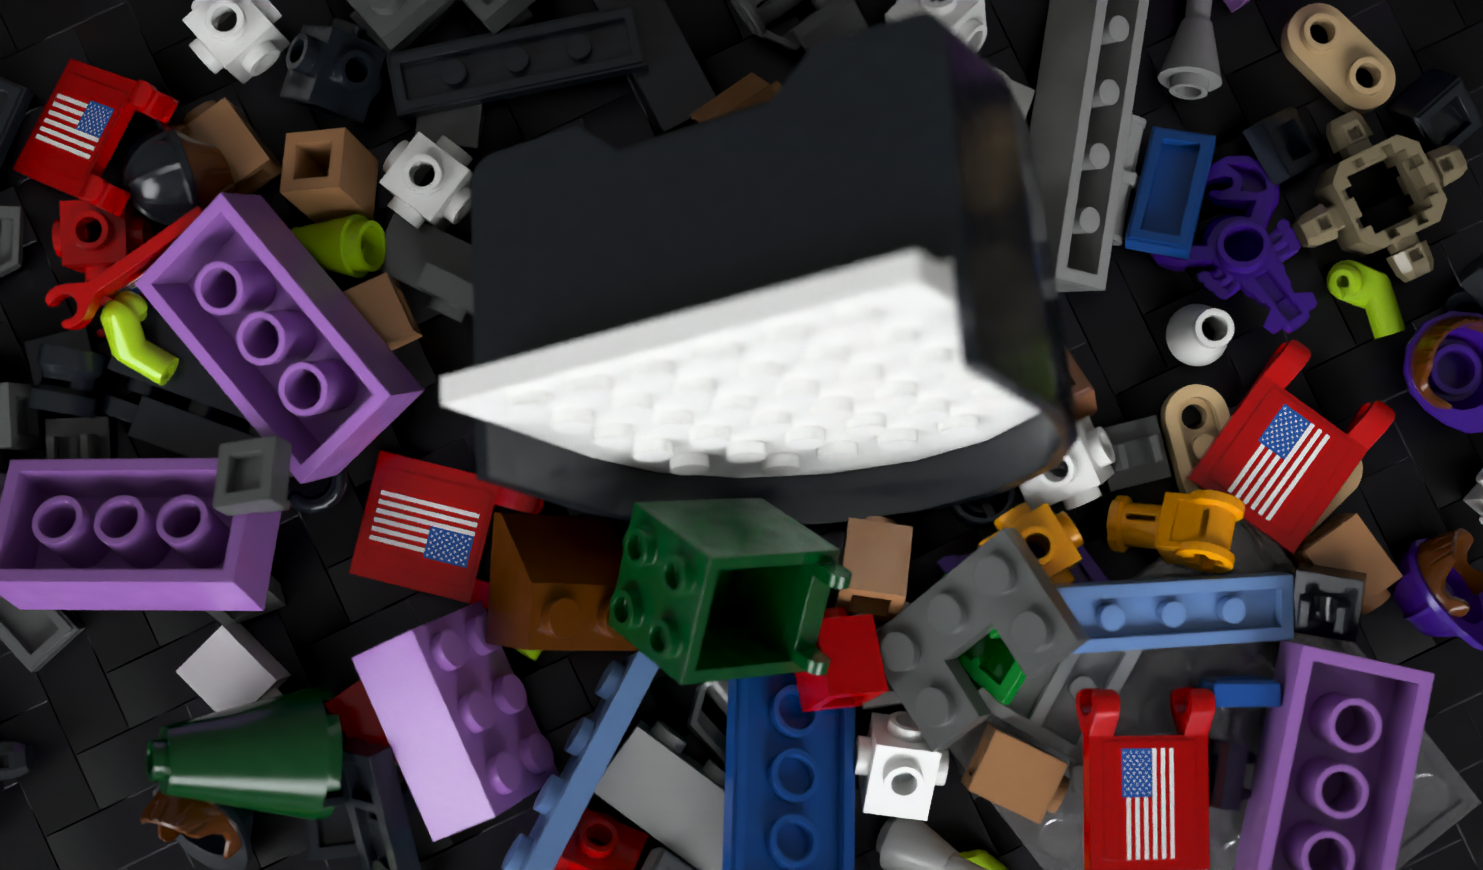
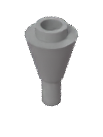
[1158,0,1222,100]
[876,817,988,870]

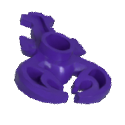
[1149,156,1317,335]

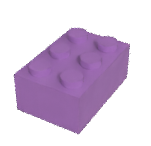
[352,601,560,842]

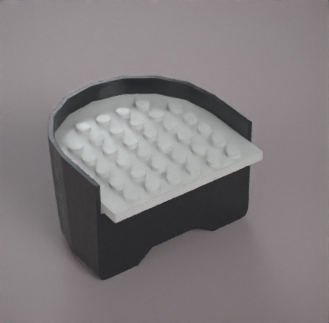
[440,12,1079,527]

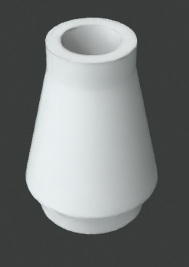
[1166,304,1234,366]

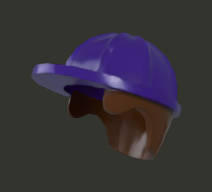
[1403,311,1483,433]
[1394,528,1483,651]

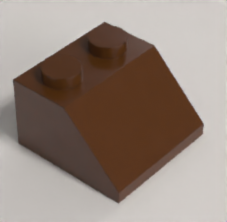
[486,512,638,651]

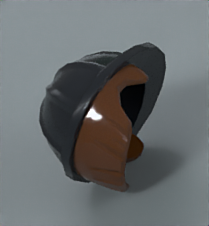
[122,118,235,226]
[140,785,254,870]

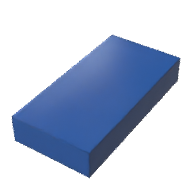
[1125,126,1216,260]

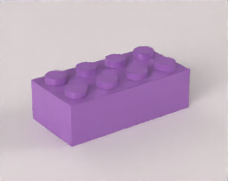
[135,193,424,484]
[0,458,282,611]
[1234,640,1435,870]

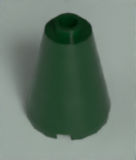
[146,687,343,820]

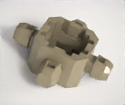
[1292,110,1467,283]

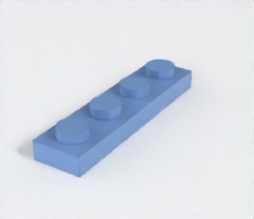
[1054,572,1294,654]
[501,651,659,870]

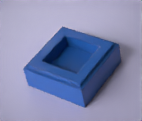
[1198,676,1281,707]

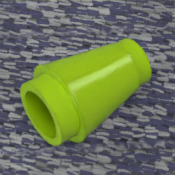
[291,214,387,278]

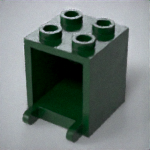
[608,498,852,685]

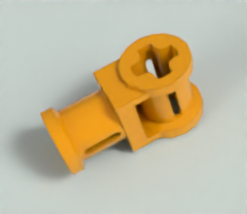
[1106,490,1245,573]

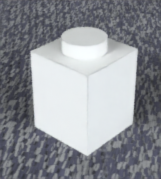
[175,622,291,712]

